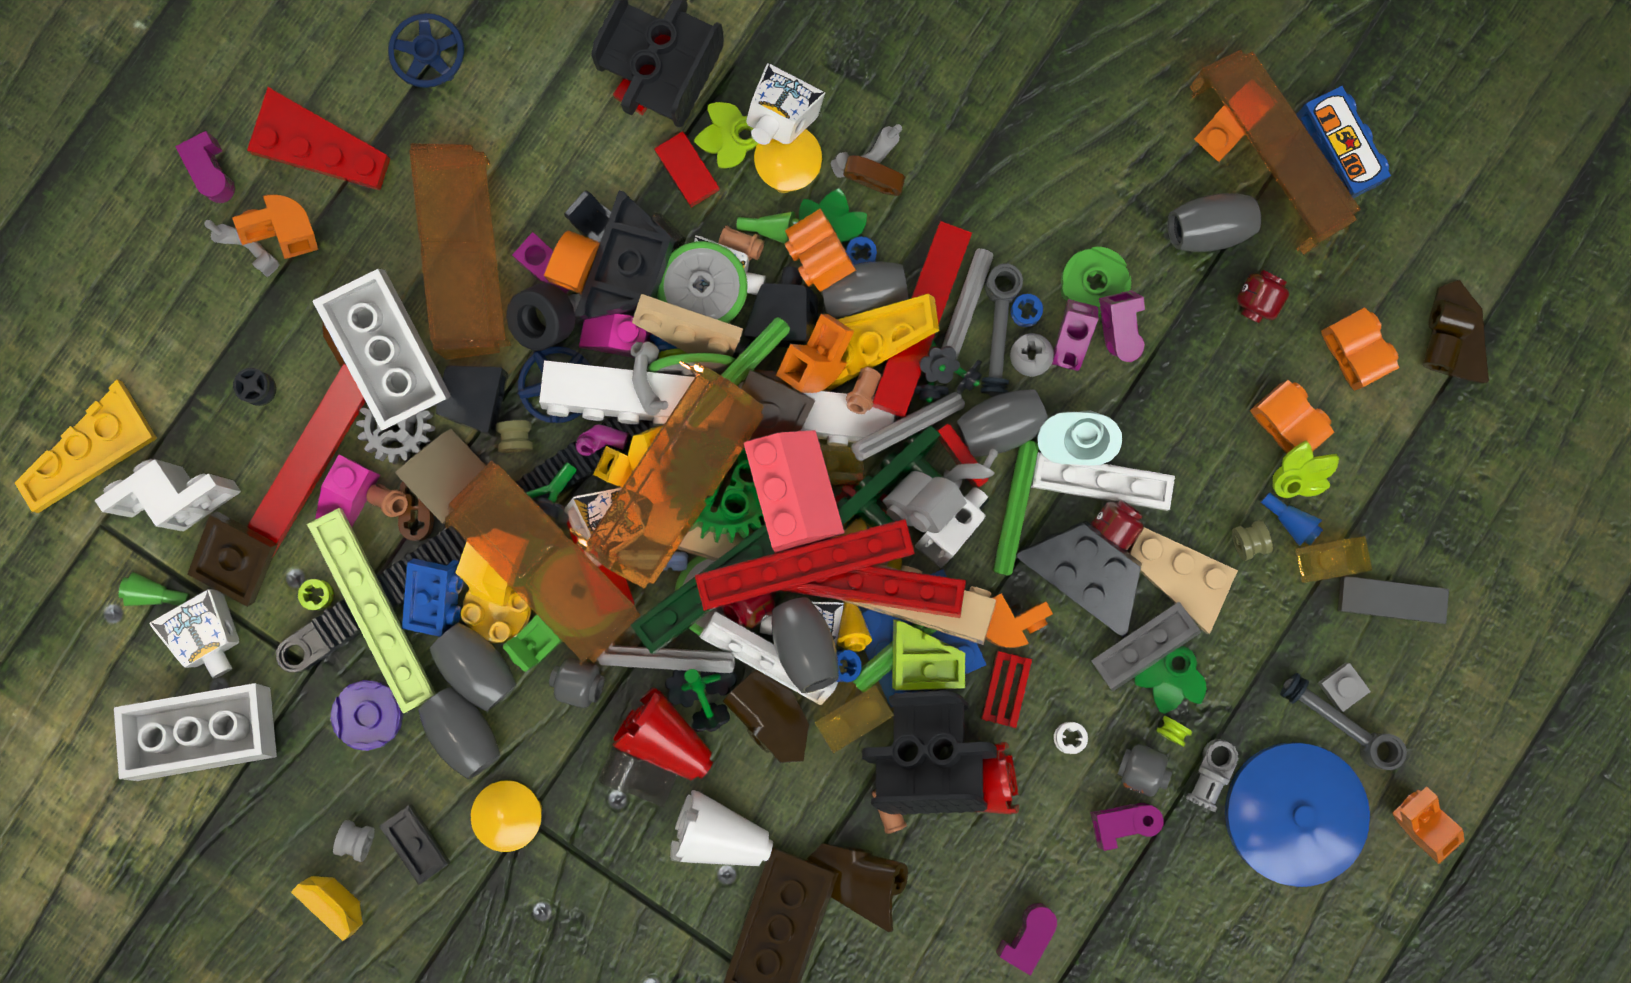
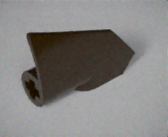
[1422,280,1489,384]
[723,669,809,763]
[807,843,908,932]

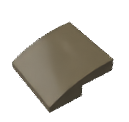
[395,428,498,525]

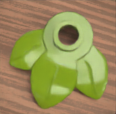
[694,102,758,168]
[1273,441,1339,498]

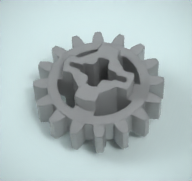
[356,407,435,464]

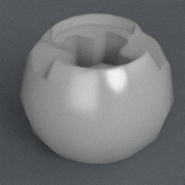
[1010,333,1054,377]

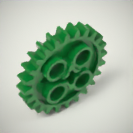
[667,430,765,543]

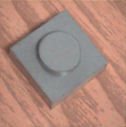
[1318,663,1371,712]

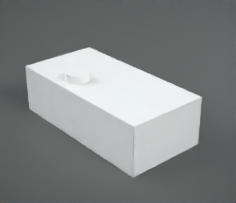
[313,269,451,431]
[114,683,277,781]

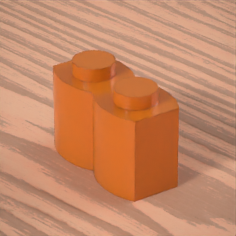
[784,209,856,292]
[1321,308,1399,391]
[1250,380,1334,454]

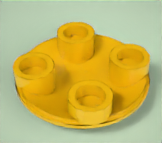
[754,129,822,193]
[461,586,532,643]
[471,780,542,852]

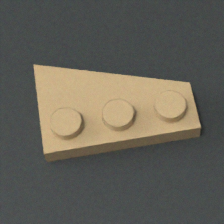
[632,294,743,357]
[1128,527,1238,634]

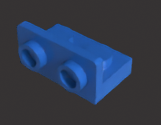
[402,558,464,637]

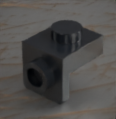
[564,190,611,242]

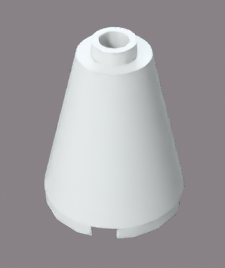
[670,790,773,866]

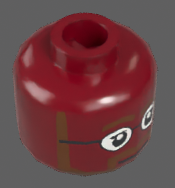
[1236,270,1289,324]
[1091,499,1144,551]
[722,592,776,629]

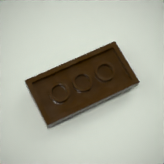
[724,847,839,983]

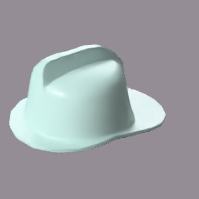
[1037,411,1122,466]

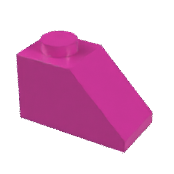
[579,313,652,358]
[315,455,380,527]

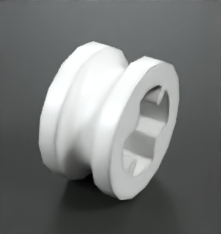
[1054,722,1088,754]

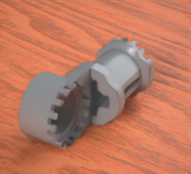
[1186,739,1239,812]

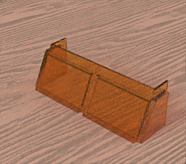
[1190,50,1361,255]
[409,143,511,360]
[569,360,765,589]
[445,460,641,666]

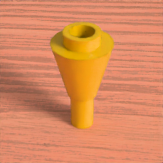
[837,601,872,652]

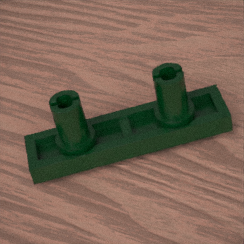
[837,425,944,531]

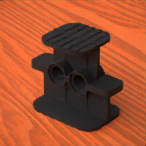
[591,0,724,128]
[862,690,997,815]

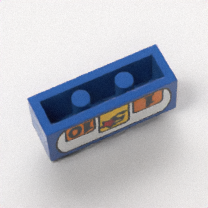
[1296,86,1391,203]

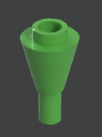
[737,211,801,243]
[119,572,190,606]

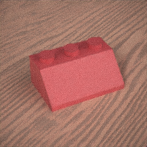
[744,430,845,553]

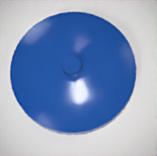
[1225,743,1370,887]

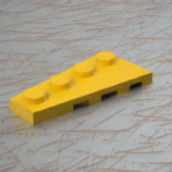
[822,294,939,392]
[15,380,157,513]

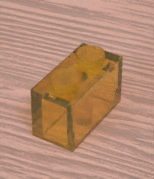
[815,684,894,754]

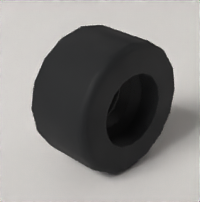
[506,283,575,351]

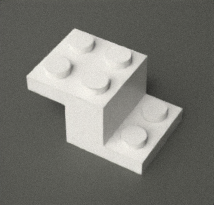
[95,459,241,531]

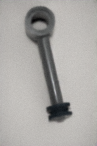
[980,264,1023,397]
[1280,673,1407,770]

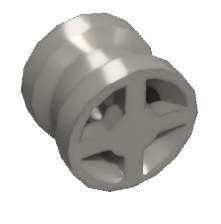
[333,820,375,862]

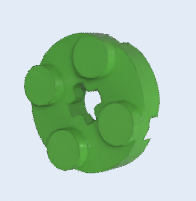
[1061,247,1131,317]

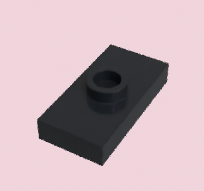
[379,804,451,885]

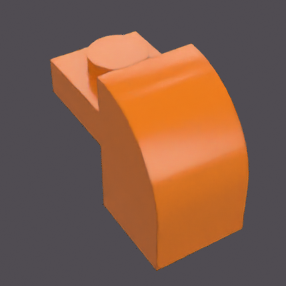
[1194,81,1275,162]
[232,195,318,259]
[544,230,600,295]
[776,314,854,393]
[985,593,1053,648]
[1393,786,1465,864]

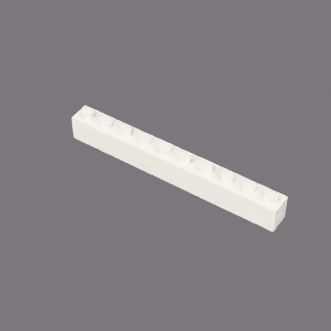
[539,360,894,447]

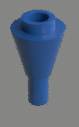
[1261,493,1323,547]

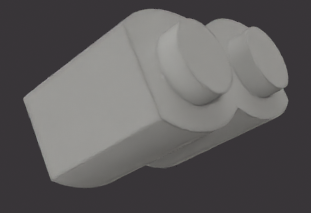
[883,471,967,533]

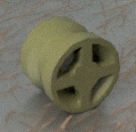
[496,420,533,453]
[1232,520,1273,561]

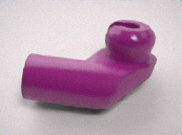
[576,424,629,456]

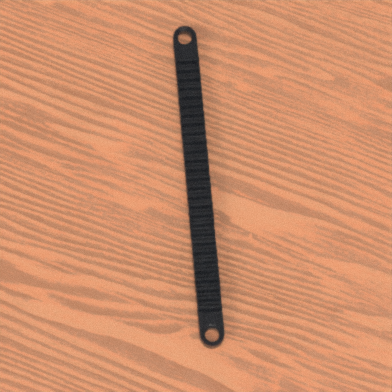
[276,417,656,672]

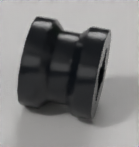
[233,368,276,406]

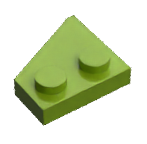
[892,619,965,690]

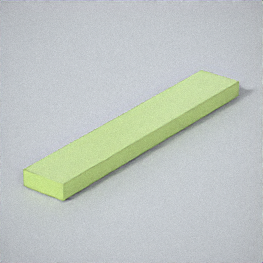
[307,508,436,713]

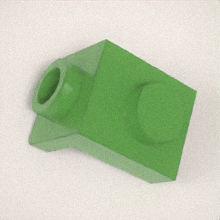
[503,613,567,672]

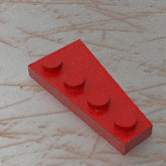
[247,87,390,190]

